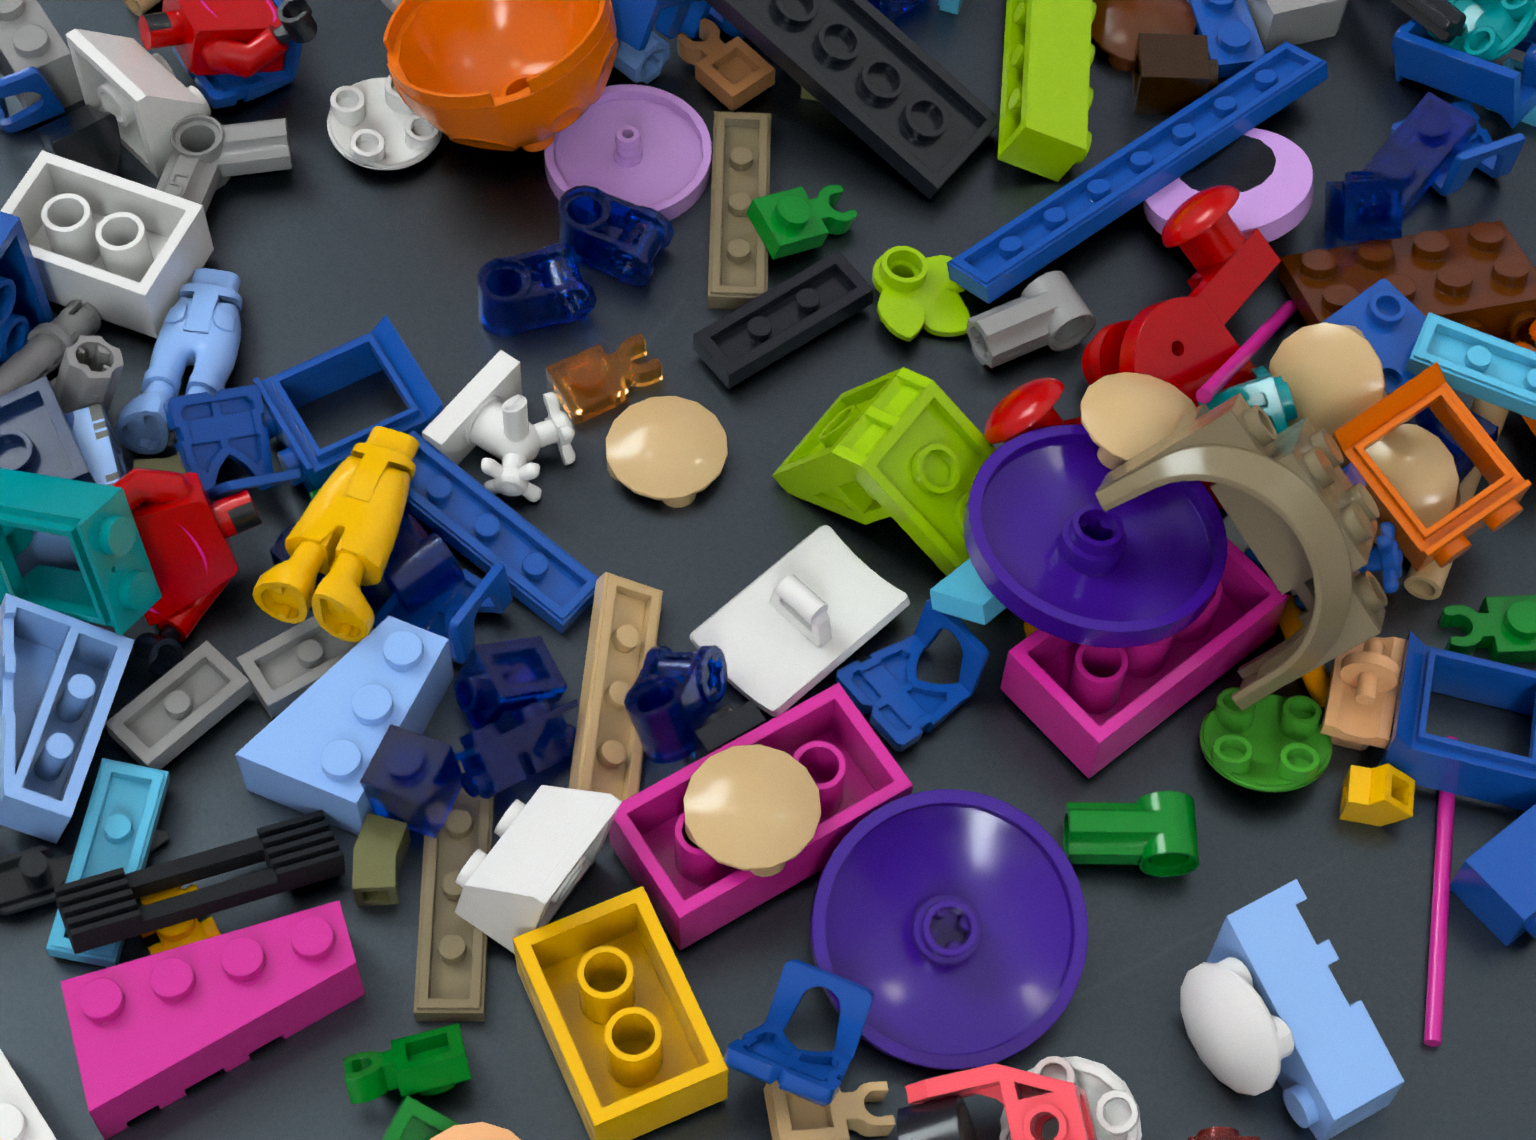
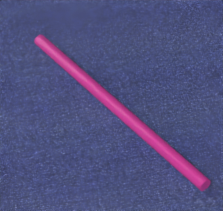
[1196,300,1297,404]
[1424,736,1459,1047]

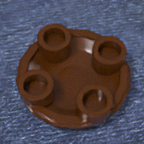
[1091,0,1196,71]

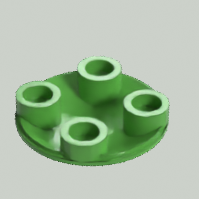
[1199,687,1332,792]

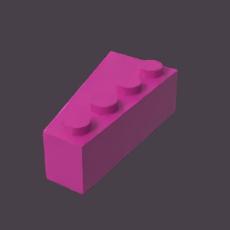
[60,900,365,1140]

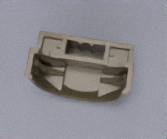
[1095,393,1388,711]

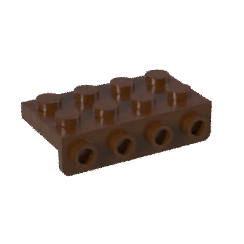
[1277,221,1536,346]

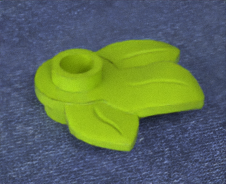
[872,246,970,341]

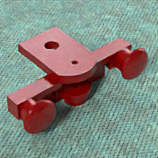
[984,185,1281,509]

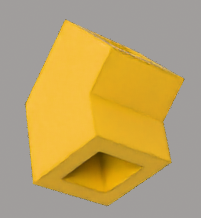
[1339,763,1415,827]

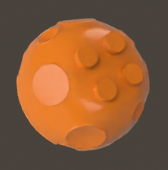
[383,0,619,152]

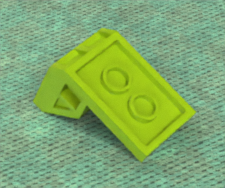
[772,367,997,576]

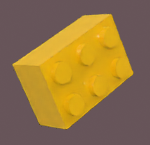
[512,886,729,1140]

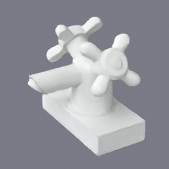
[422,350,576,502]

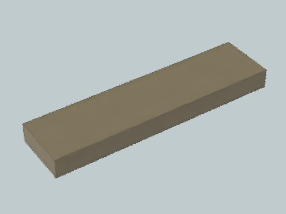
[708,111,771,310]
[413,762,497,1022]

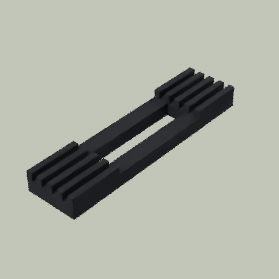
[54,810,345,954]

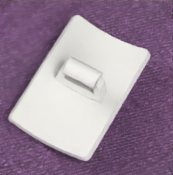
[690,525,910,717]

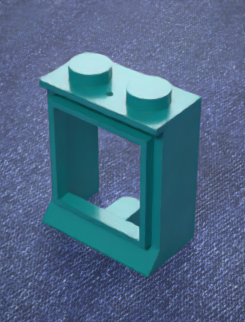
[0,468,162,636]

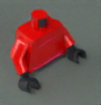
[138,0,317,78]
[111,468,263,676]

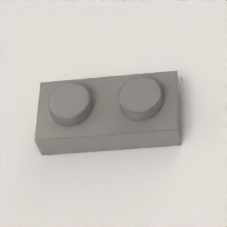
[236,616,374,719]
[105,640,253,770]

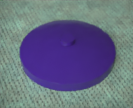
[963,425,1227,648]
[810,789,1088,1070]

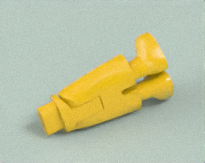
[252,426,420,643]

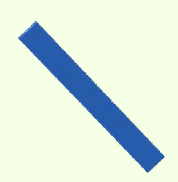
[947,41,1328,304]

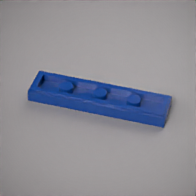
[405,430,599,634]

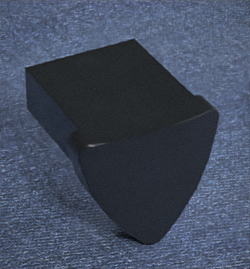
[36,104,121,175]

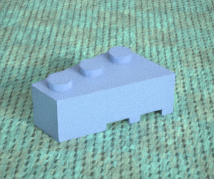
[0,593,135,844]
[235,616,454,835]
[1207,879,1405,1140]

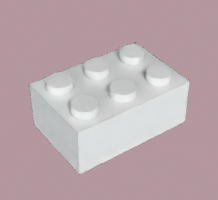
[1,150,214,339]

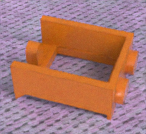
[1332,362,1532,572]

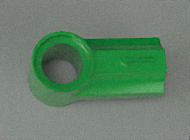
[1063,791,1200,877]

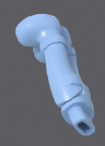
[115,268,243,455]

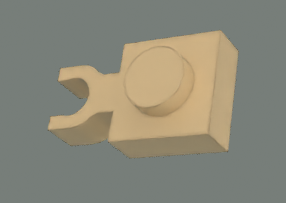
[763,1080,896,1140]

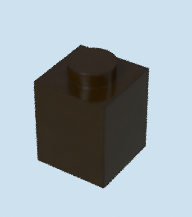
[1131,33,1218,115]

